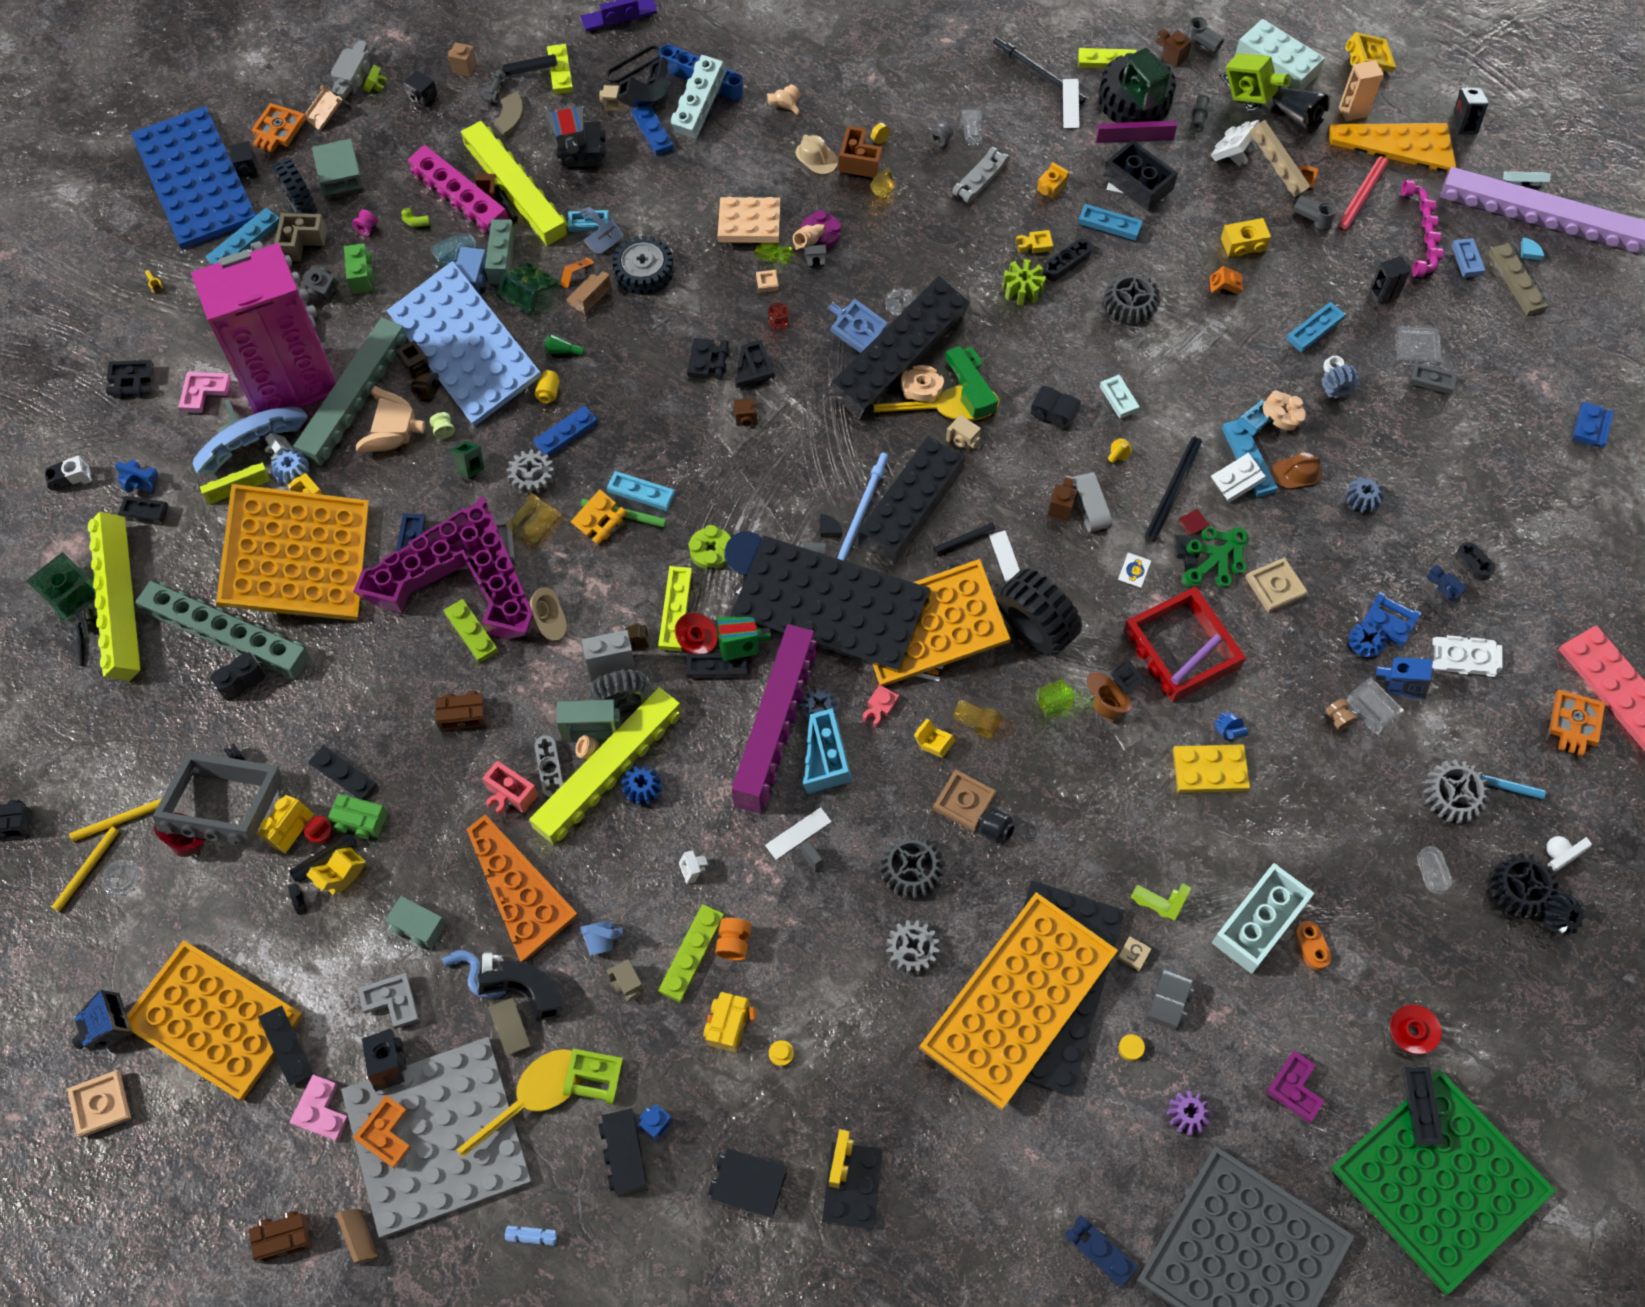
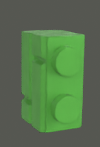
[328,794,388,839]

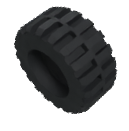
[1098,52,1176,123]
[996,569,1083,656]

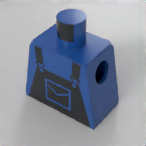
[1375,657,1433,700]

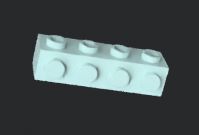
[671,55,726,139]

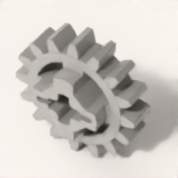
[506,449,555,495]
[886,920,939,975]

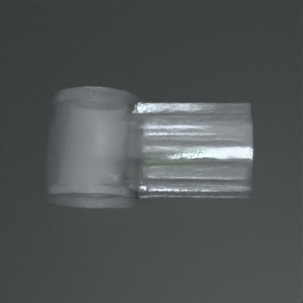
[960,109,982,147]

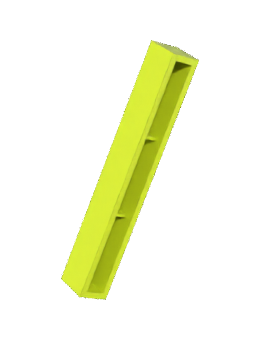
[461,121,567,246]
[88,511,140,681]
[529,687,681,845]

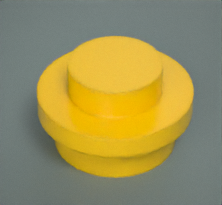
[769,1040,794,1066]

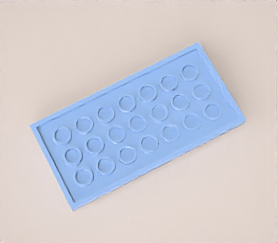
[386,261,542,427]

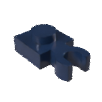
[1426,565,1467,603]

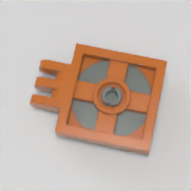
[251,103,306,153]
[1549,689,1605,756]

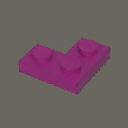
[1265,1050,1325,1124]

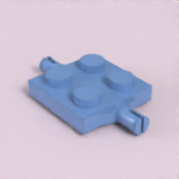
[828,298,888,353]

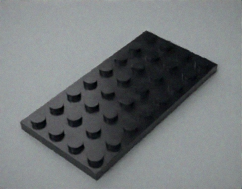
[730,536,931,673]
[1022,880,1125,1097]

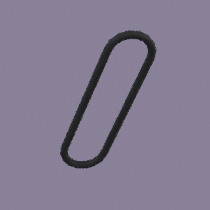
[606,45,661,82]

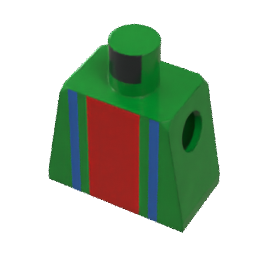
[717,617,771,661]

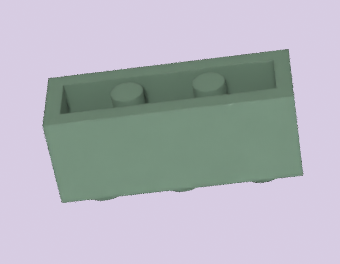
[485,219,515,284]

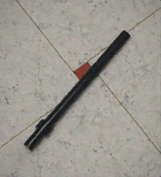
[993,37,1086,104]

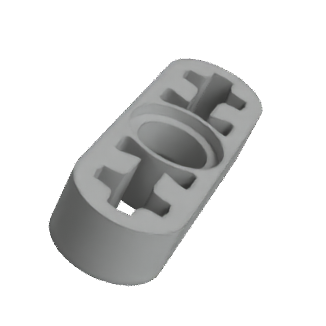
[535,735,564,800]

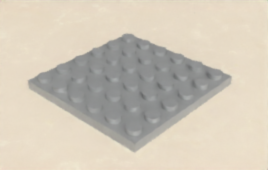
[341,1037,532,1239]

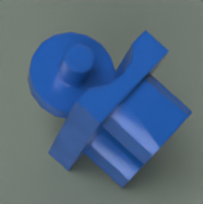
[115,460,159,494]

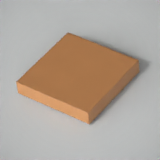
[933,769,997,832]

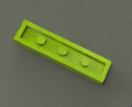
[658,904,724,1003]

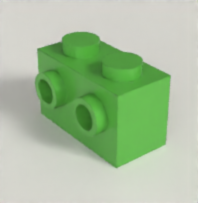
[344,243,374,294]

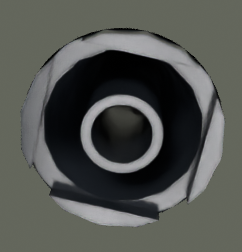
[1273,87,1330,132]

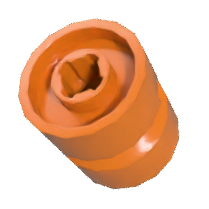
[715,918,752,961]

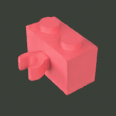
[482,761,538,815]

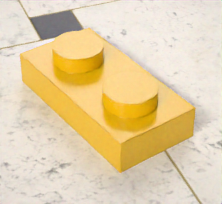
[829,1129,854,1188]

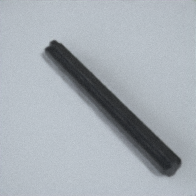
[1145,436,1202,542]

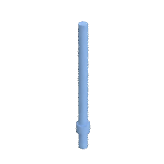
[837,453,889,561]

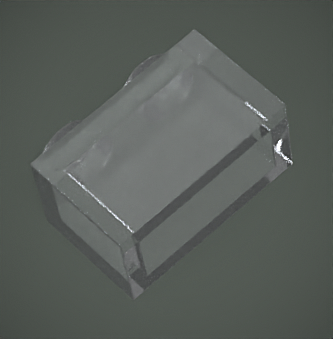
[1346,677,1404,735]

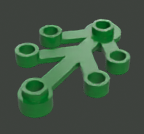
[1182,526,1249,588]

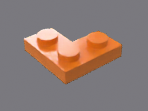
[353,1095,411,1169]

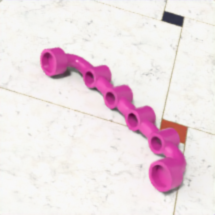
[1401,180,1443,277]

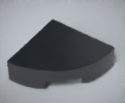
[820,514,842,537]
[288,883,307,915]

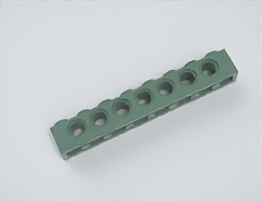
[135,581,310,680]

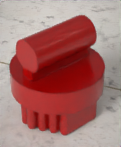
[304,816,333,845]

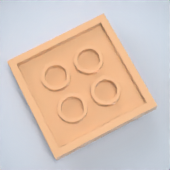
[718,197,780,243]

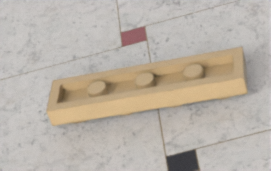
[1249,120,1310,197]

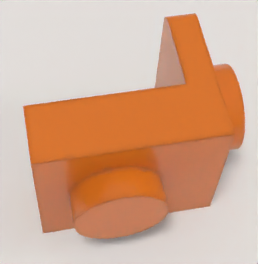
[1210,266,1244,295]

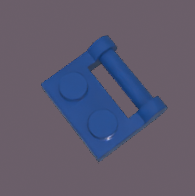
[1362,592,1421,647]

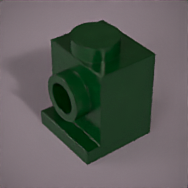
[450,441,485,478]

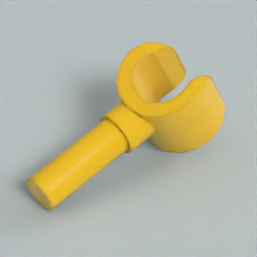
[145,270,163,293]

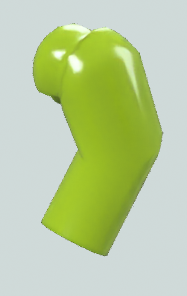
[401,208,430,228]

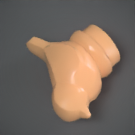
[767,84,801,115]
[793,224,825,250]

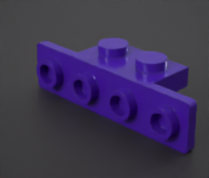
[580,0,658,31]

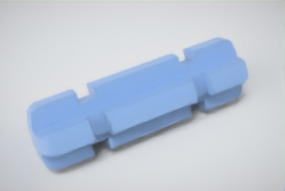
[505,1226,557,1246]

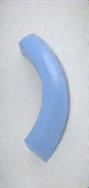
[193,407,308,473]

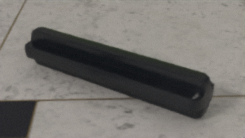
[502,54,558,76]
[289,834,357,882]

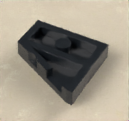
[735,340,775,388]

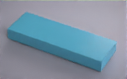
[607,471,676,511]

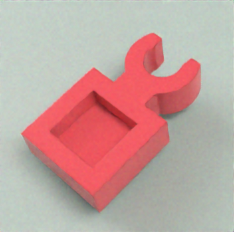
[863,685,899,728]

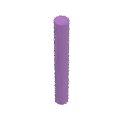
[1171,635,1222,685]

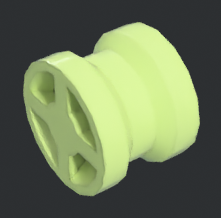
[430,412,455,439]

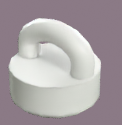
[482,953,504,973]

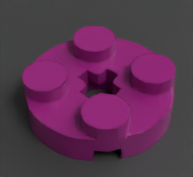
[801,210,841,249]

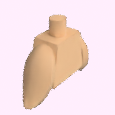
[356,386,425,454]

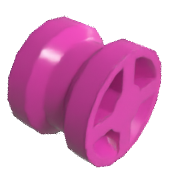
[352,209,378,236]

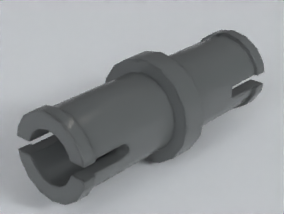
[1191,94,1210,131]

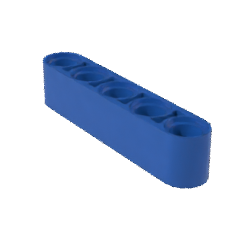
[659,45,744,100]

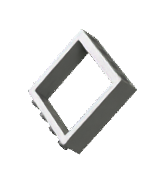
[153,751,282,847]

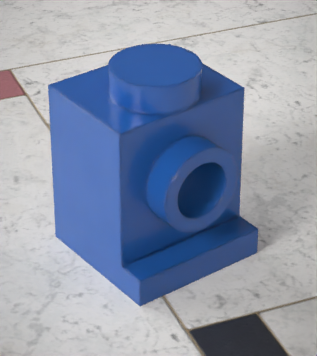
[637,1104,673,1143]

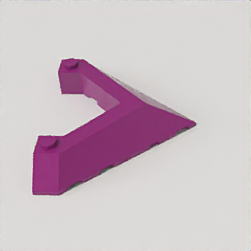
[353,496,533,639]

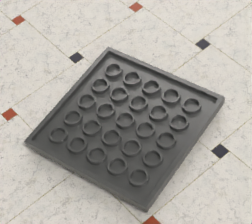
[1136,1146,1355,1307]

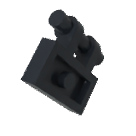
[687,338,730,379]
[106,360,154,397]

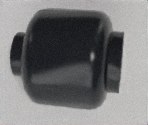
[978,808,1015,844]

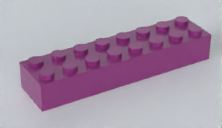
[732,624,817,814]

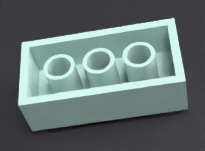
[1235,19,1325,90]
[1212,863,1314,974]

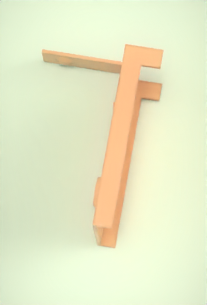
[305,85,353,131]

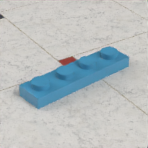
[205,208,280,265]
[1222,420,1277,498]

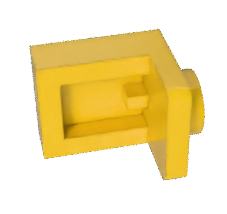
[914,719,956,758]

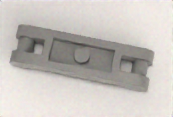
[952,147,1010,203]

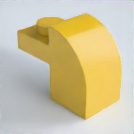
[307,847,367,895]

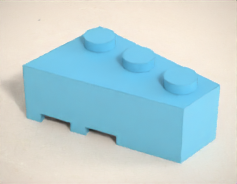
[803,708,853,794]

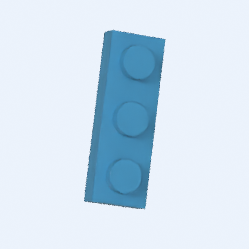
[1078,204,1143,241]
[1286,302,1346,353]

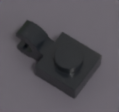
[1174,535,1200,572]

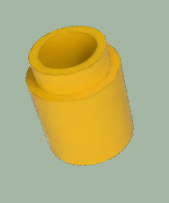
[535,370,560,403]

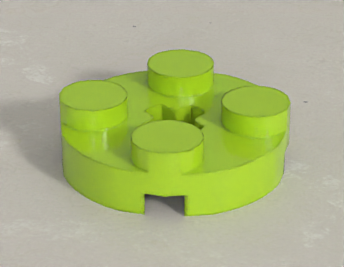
[688,525,731,569]

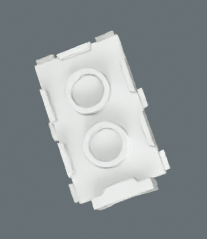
[1432,635,1502,677]

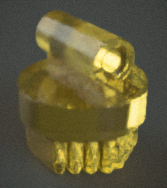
[870,168,895,198]

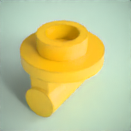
[1108,439,1132,463]

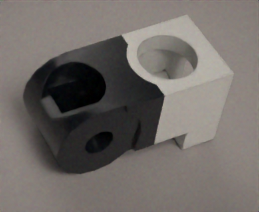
[44,455,92,491]

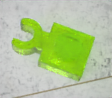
[754,242,793,264]

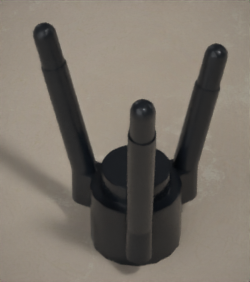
[75,608,98,666]

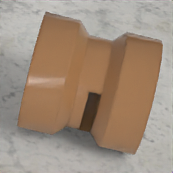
[1325,698,1358,731]

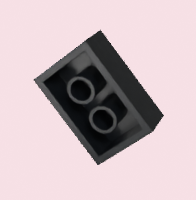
[1103,140,1178,211]

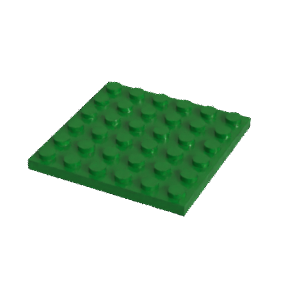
[1330,1069,1556,1296]

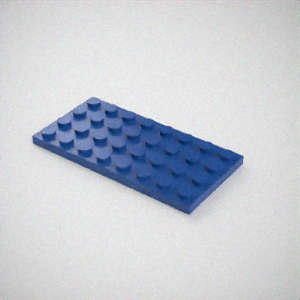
[131,106,256,249]

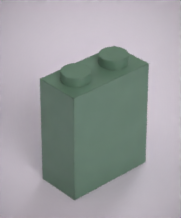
[312,139,364,196]

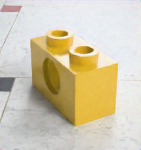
[1221,218,1271,257]

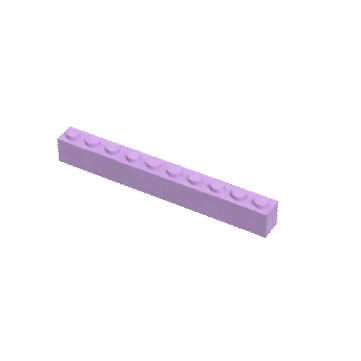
[1440,167,1645,254]

